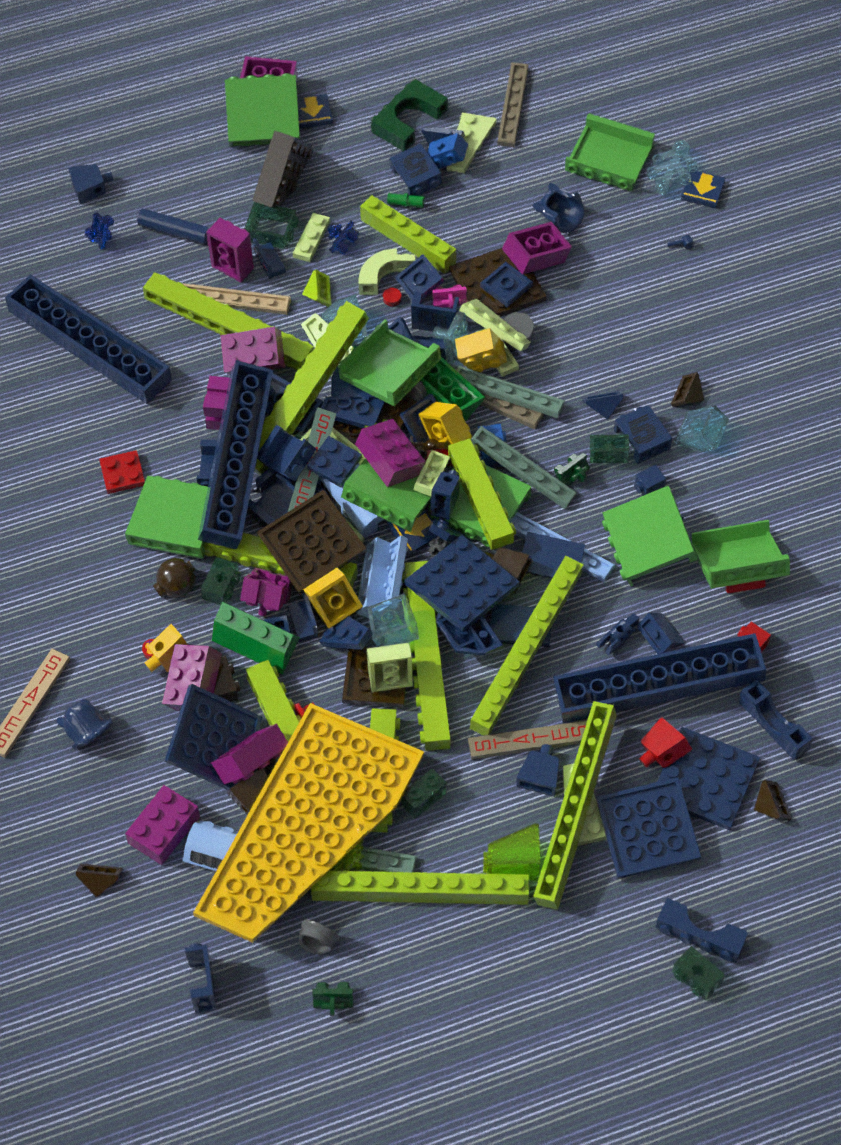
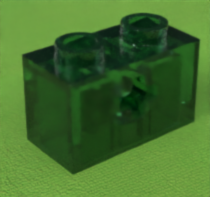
[589,434,630,463]
[200,557,241,605]
[401,768,447,819]
[672,946,725,1000]

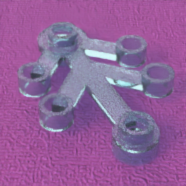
[646,140,698,195]

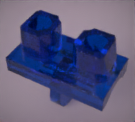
[85,212,114,249]
[328,220,360,255]

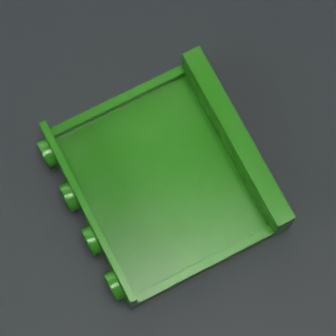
[225,73,300,147]
[565,113,655,191]
[338,319,441,406]
[341,458,431,532]
[428,465,531,549]
[125,476,208,559]
[602,486,698,586]
[692,520,790,589]

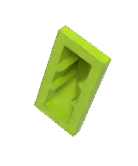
[302,269,331,307]

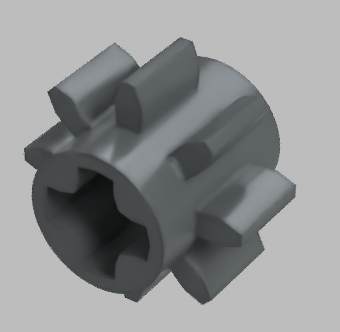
[428,537,451,558]

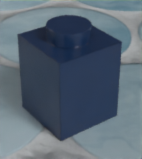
[634,464,666,496]

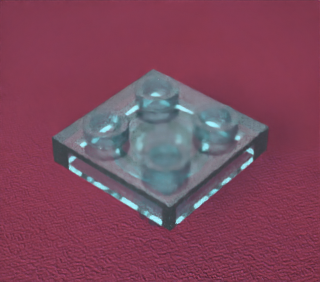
[433,311,469,364]

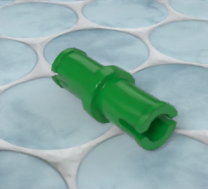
[387,193,425,208]

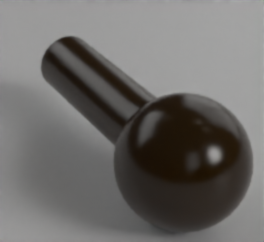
[425,439,451,450]

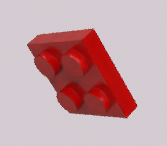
[99,450,145,494]

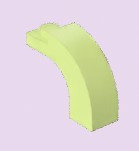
[359,249,415,295]

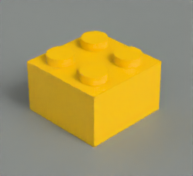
[455,328,507,372]
[418,402,472,444]
[303,568,363,628]

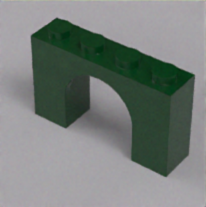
[371,78,448,151]

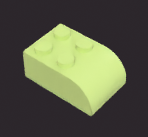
[367,643,413,692]

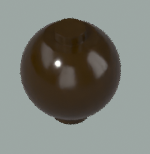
[153,558,196,598]

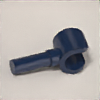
[667,235,694,249]

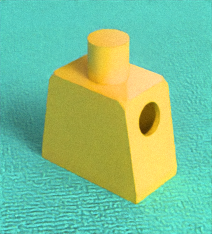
[145,624,188,672]

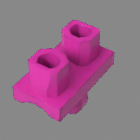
[432,285,467,309]

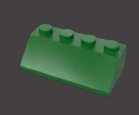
[420,357,485,421]
[212,602,300,674]

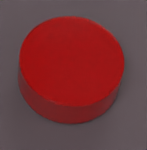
[383,288,401,306]

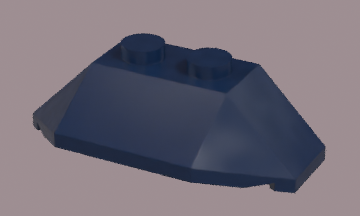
[436,613,503,655]

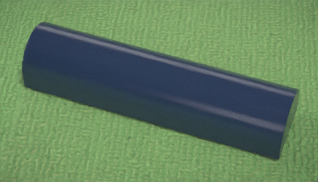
[137,208,209,245]

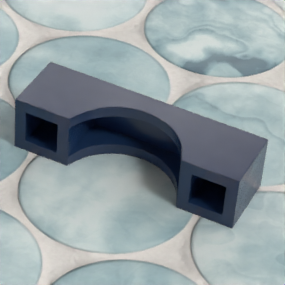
[739,679,813,761]
[655,898,748,962]

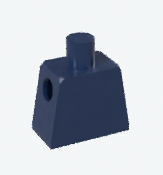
[68,164,114,204]
[430,470,460,520]
[516,744,559,797]

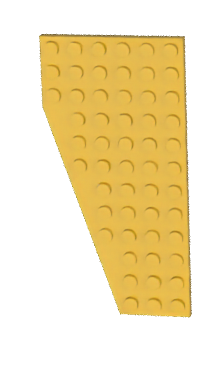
[193,703,424,943]

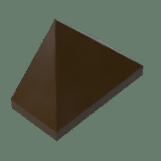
[670,372,704,407]
[754,780,792,821]
[76,863,123,897]

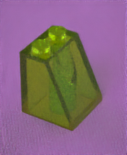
[483,823,540,881]

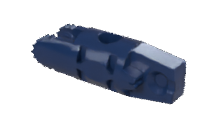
[596,613,639,655]

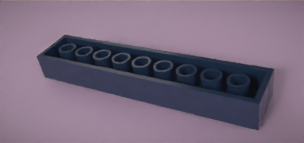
[5,274,172,404]
[198,360,273,550]
[553,633,766,724]

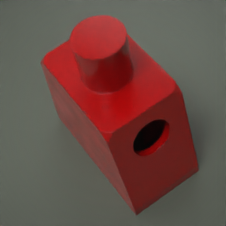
[638,717,692,768]

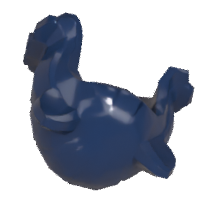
[532,183,585,233]
[56,699,113,750]

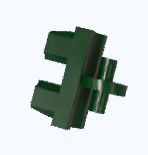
[554,453,590,486]
[312,982,353,1016]

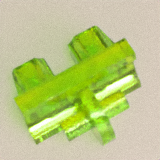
[332,840,364,871]

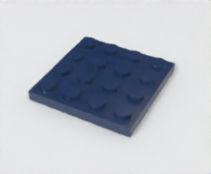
[405,535,519,633]
[164,684,263,790]
[658,727,760,831]
[596,777,701,879]

